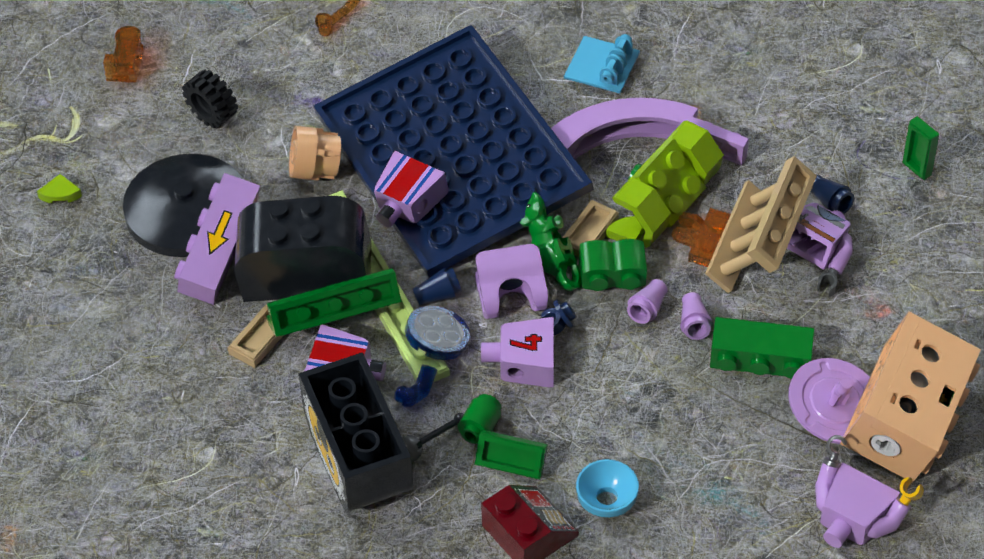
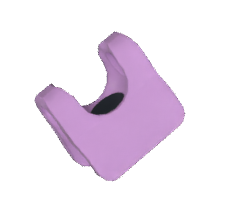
[475,244,548,319]

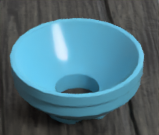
[576,459,639,518]

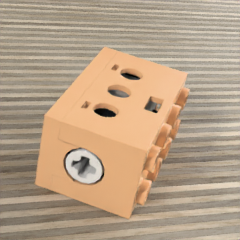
[840,311,981,483]

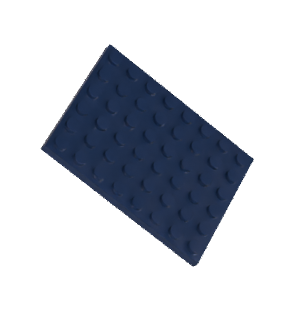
[313,25,594,278]

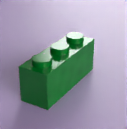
[710,317,814,379]

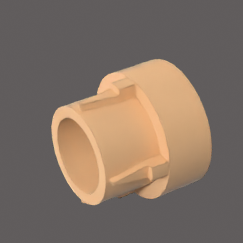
[289,126,341,181]

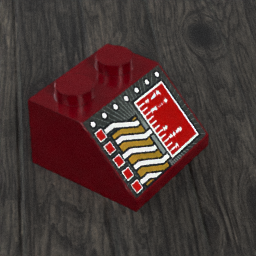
[481,485,579,559]

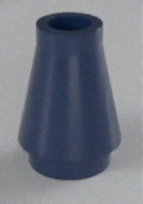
[810,175,854,214]
[412,268,462,306]

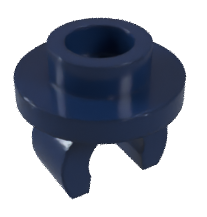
[541,299,577,335]

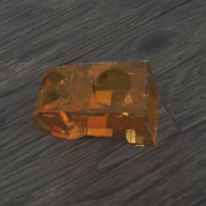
[103,26,144,83]

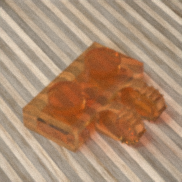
[671,208,731,267]

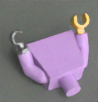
[815,435,924,548]

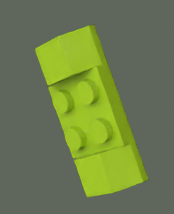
[612,120,724,247]

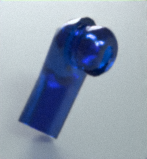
[394,364,437,407]

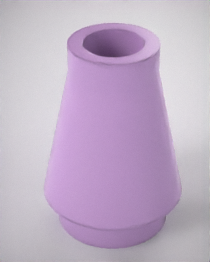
[627,279,668,324]
[680,292,713,340]

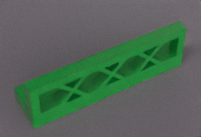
[267,268,402,337]

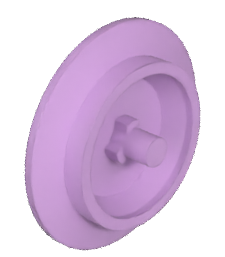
[788,358,870,444]

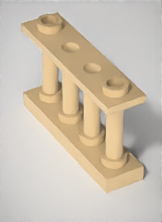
[705,156,817,293]

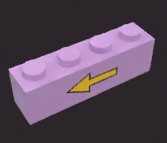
[174,173,260,305]

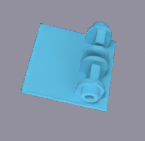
[564,34,640,93]

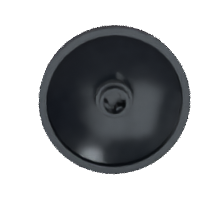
[123,154,243,257]

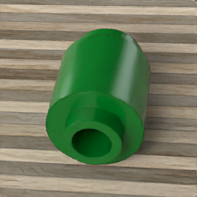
[458,394,502,444]

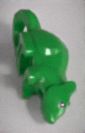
[520,192,582,291]

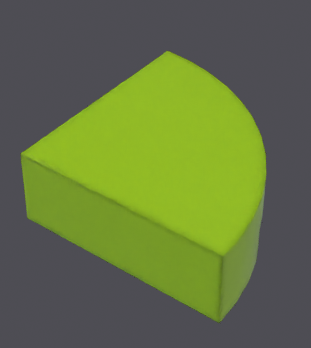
[37,174,82,203]
[606,216,645,241]

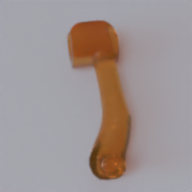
[315,0,361,36]

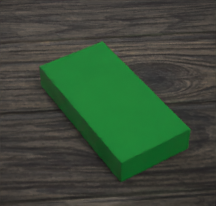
[902,116,939,180]
[474,430,548,480]

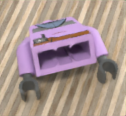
[787,203,853,297]

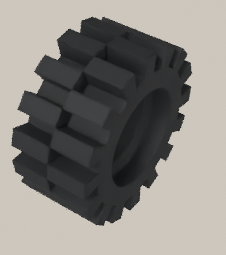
[182,69,238,128]

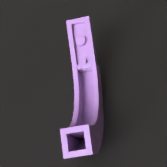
[551,98,749,166]

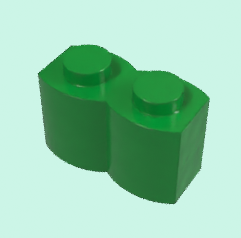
[579,239,647,291]

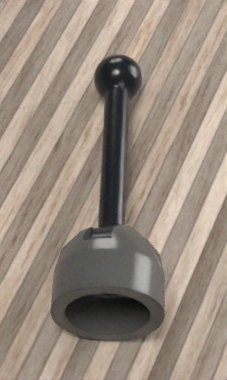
[402,413,464,463]

